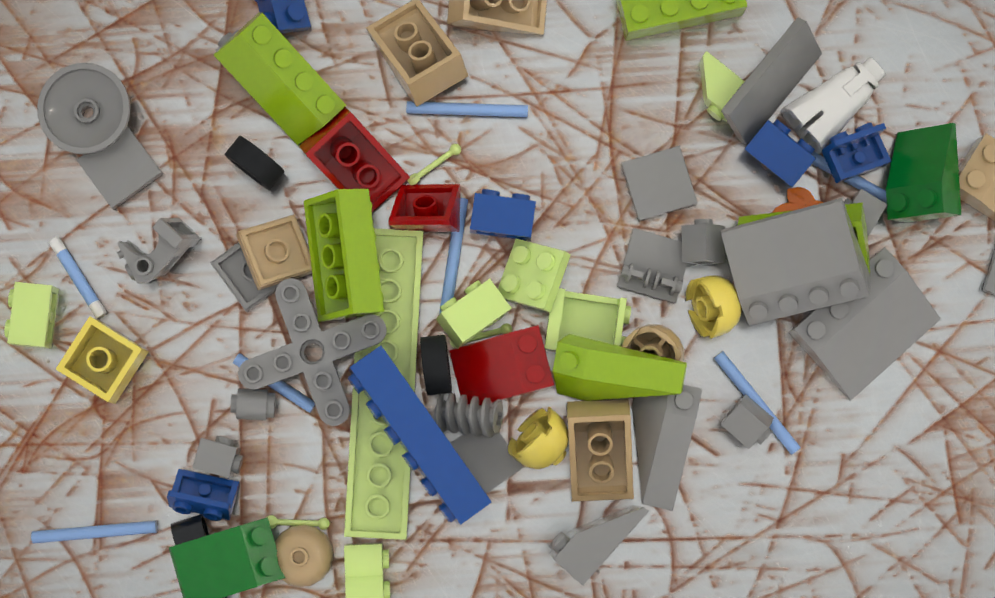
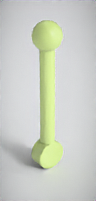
[407,144,461,186]
[450,323,512,349]
[266,515,330,530]

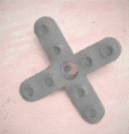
[238,278,387,426]

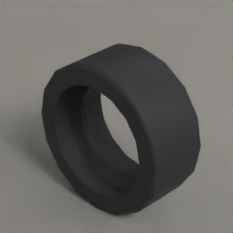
[225,136,285,190]
[420,335,452,395]

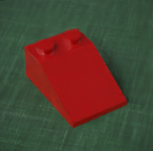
[299,107,410,212]
[449,325,554,406]

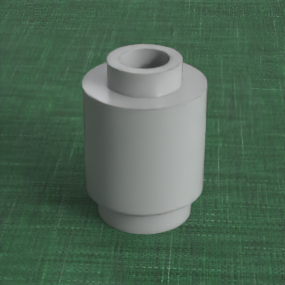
[230,388,276,421]

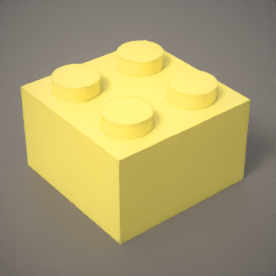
[56,316,149,404]

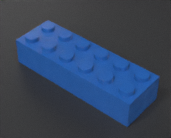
[348,345,492,525]

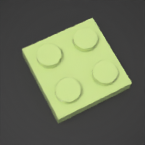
[498,239,571,312]

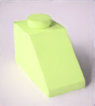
[699,51,745,123]

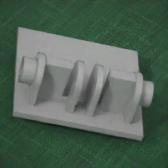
[617,228,687,303]

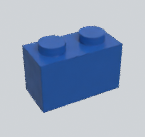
[745,119,816,187]
[470,189,536,241]

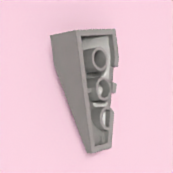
[632,385,702,511]

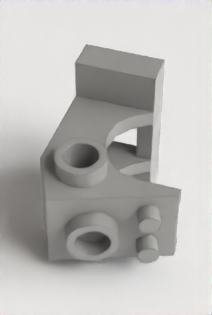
[117,218,201,284]

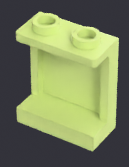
[544,288,631,352]

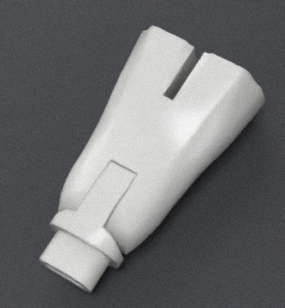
[781,57,886,154]

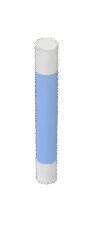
[48,236,107,319]

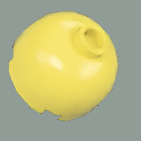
[686,275,742,338]
[507,407,569,469]

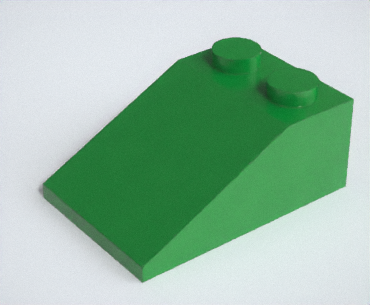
[886,123,962,223]
[169,517,285,598]

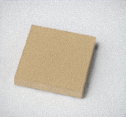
[236,214,312,290]

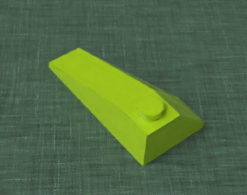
[553,334,687,401]

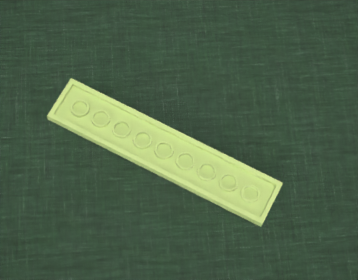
[344,228,424,540]

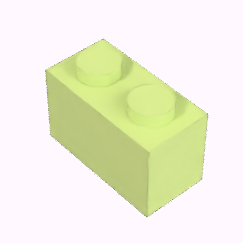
[436,279,512,349]
[4,282,59,349]

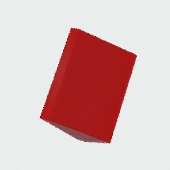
[389,184,461,232]

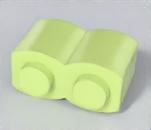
[344,543,391,598]

